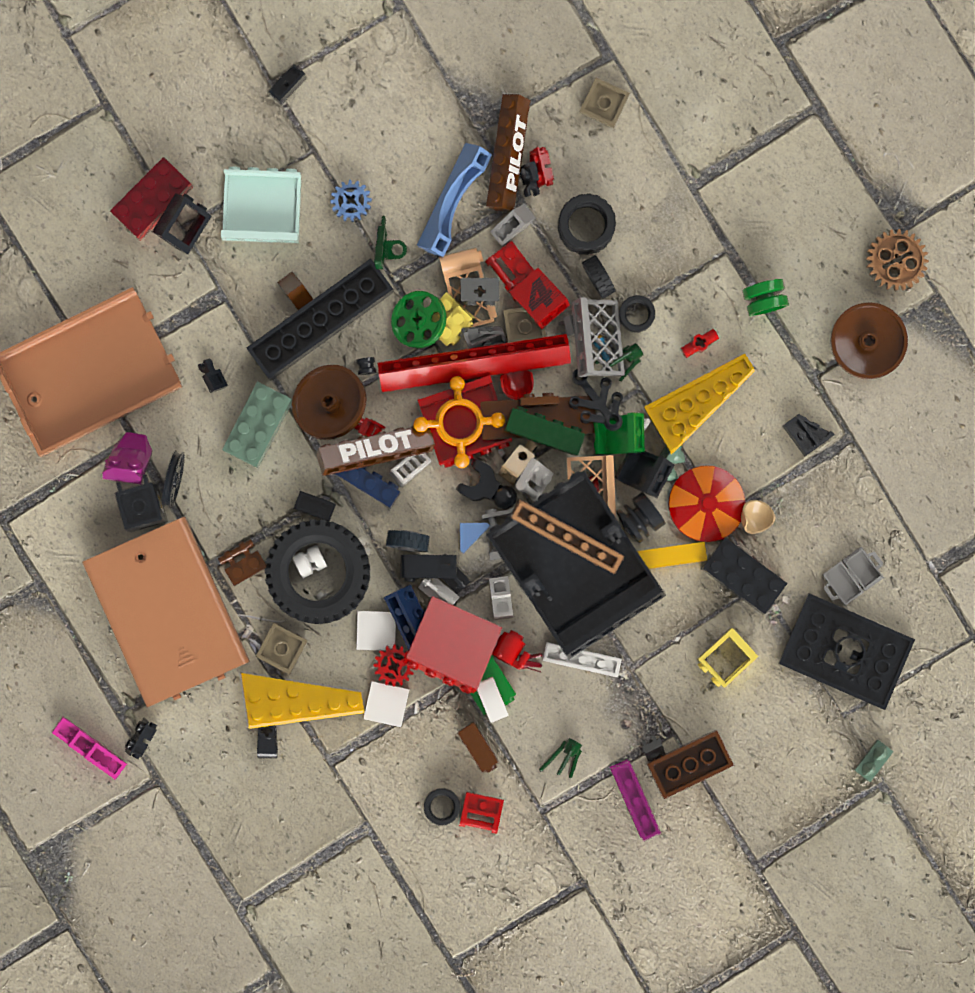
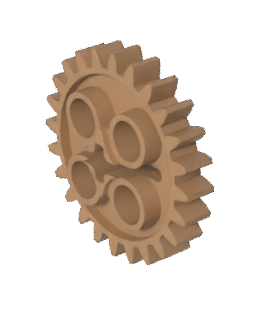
[866,229,929,291]

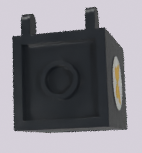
[115,474,168,532]

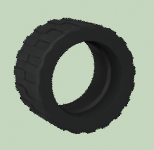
[558,193,616,255]

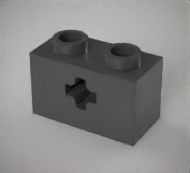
[460,278,499,306]

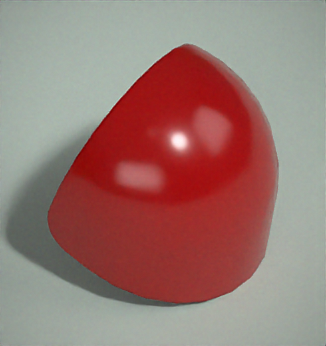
[500,370,534,400]

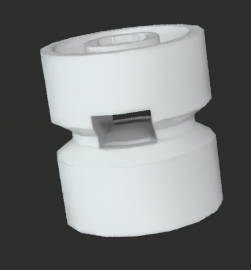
[293,544,328,578]

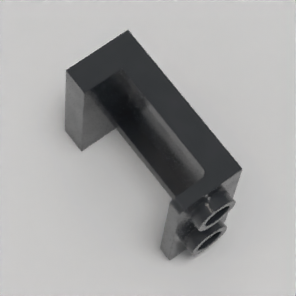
[615,451,675,498]

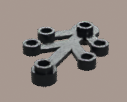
[569,369,623,431]

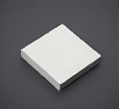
[357,611,396,650]
[364,681,410,727]

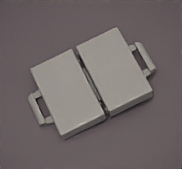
[822,547,884,605]

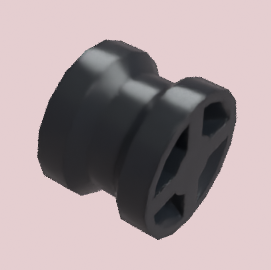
[356,357,377,376]

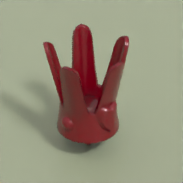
[519,653,542,673]

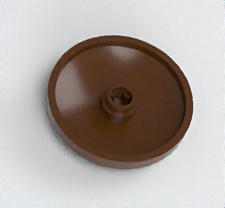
[830,302,908,379]
[292,365,367,440]

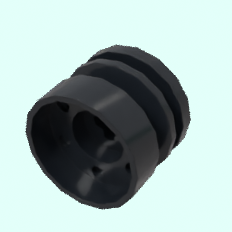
[616,492,666,543]

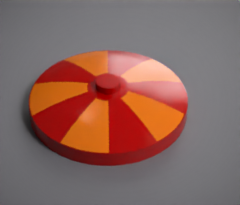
[668,465,746,542]

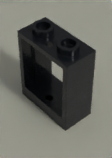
[152,193,212,255]

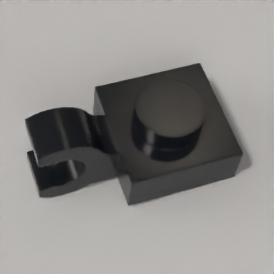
[520,162,540,197]
[198,358,228,393]

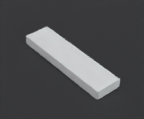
[542,642,622,678]

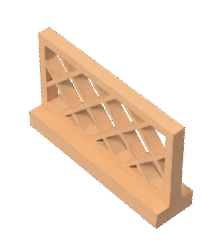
[566,455,616,518]

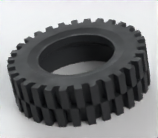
[265,519,371,624]

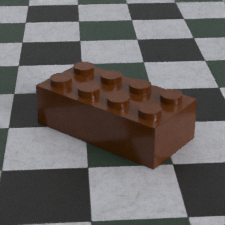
[646,730,734,799]

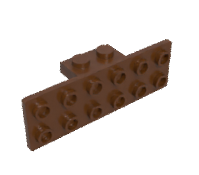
[480,393,596,440]

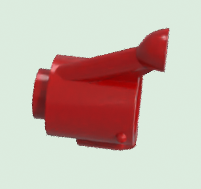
[492,630,530,669]

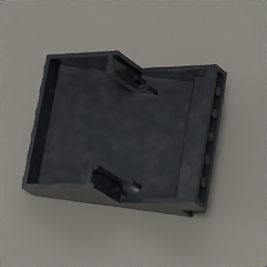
[486,470,666,659]

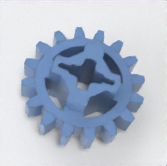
[330,180,372,222]

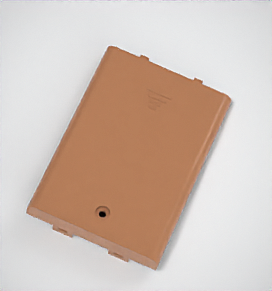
[0,287,183,457]
[82,517,250,707]

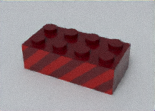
[110,157,193,241]

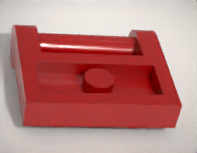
[485,241,534,292]
[459,792,504,834]

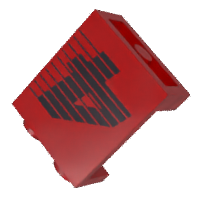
[509,268,570,330]

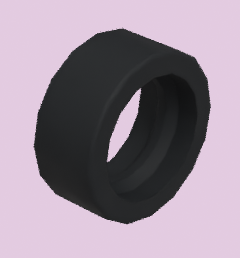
[619,295,656,333]
[424,788,460,826]

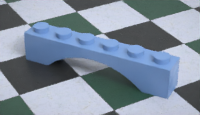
[417,143,492,257]

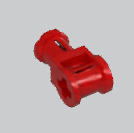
[354,417,386,437]

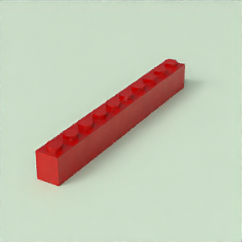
[377,334,571,392]

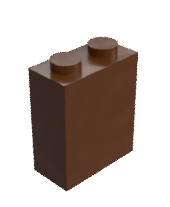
[457,722,499,773]

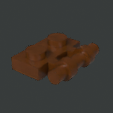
[218,539,266,586]

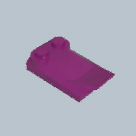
[102,432,152,485]

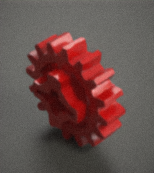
[373,644,414,687]

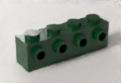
[504,406,585,456]

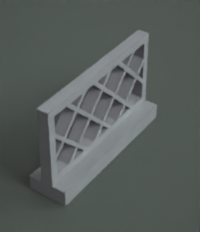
[572,297,625,377]

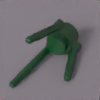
[594,343,643,381]
[539,738,582,778]

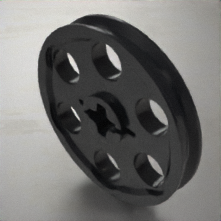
[162,450,185,508]

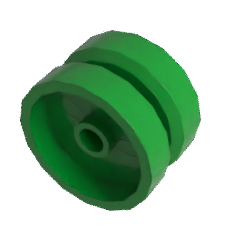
[742,279,790,316]

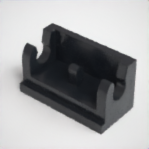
[267,64,307,105]

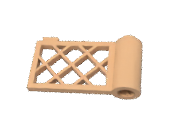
[439,248,497,327]

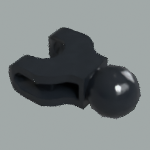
[456,458,517,509]

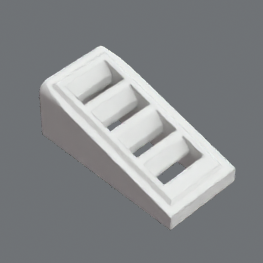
[389,453,432,488]

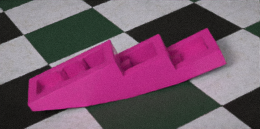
[51,716,127,780]

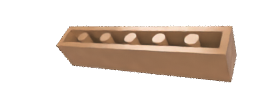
[510,499,624,574]

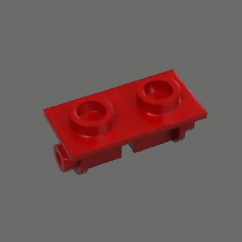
[529,147,554,188]

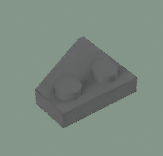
[461,326,507,349]

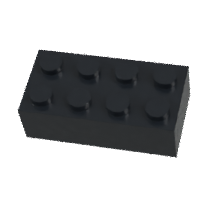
[701,537,788,615]

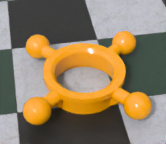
[413,376,505,468]

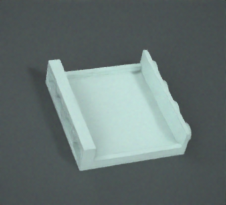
[221,167,302,243]

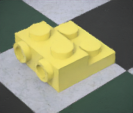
[432,292,475,346]

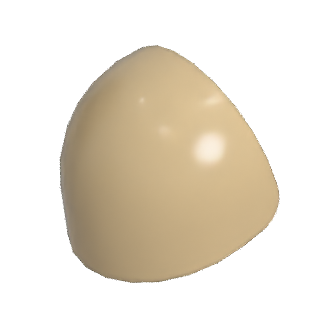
[741,500,775,534]

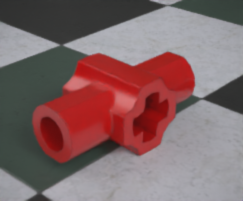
[680,329,719,358]

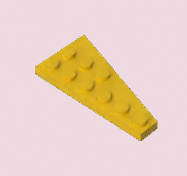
[644,353,755,455]
[241,673,364,728]

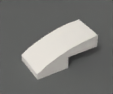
[489,576,513,619]
[477,677,509,723]

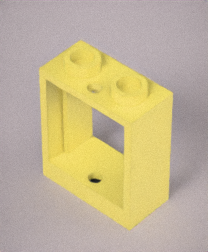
[697,628,759,688]

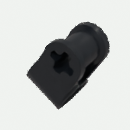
[257,725,278,759]

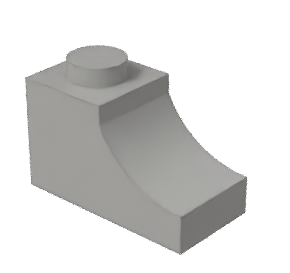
[490,204,536,246]

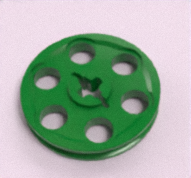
[391,291,447,349]

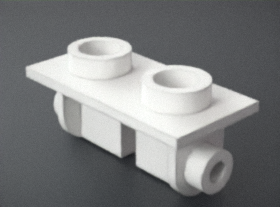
[418,578,459,605]

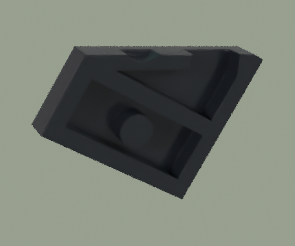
[782,414,835,457]

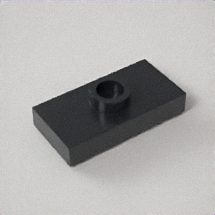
[293,491,336,521]

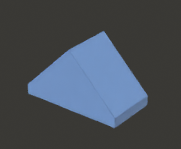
[460,523,490,554]

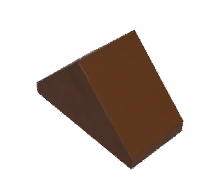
[277,271,313,310]

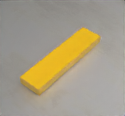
[637,542,707,569]

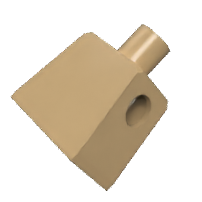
[498,440,538,485]

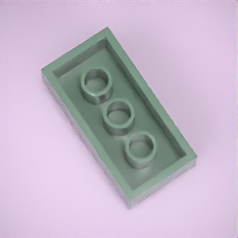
[222,382,292,469]

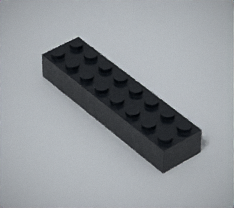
[246,258,394,381]

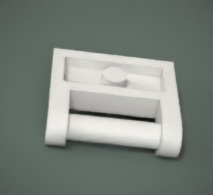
[516,458,554,502]

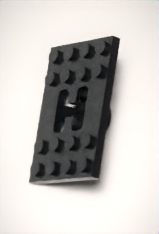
[778,593,915,710]

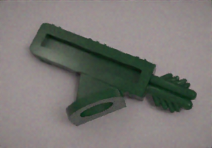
[374,216,407,269]

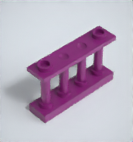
[610,759,661,841]

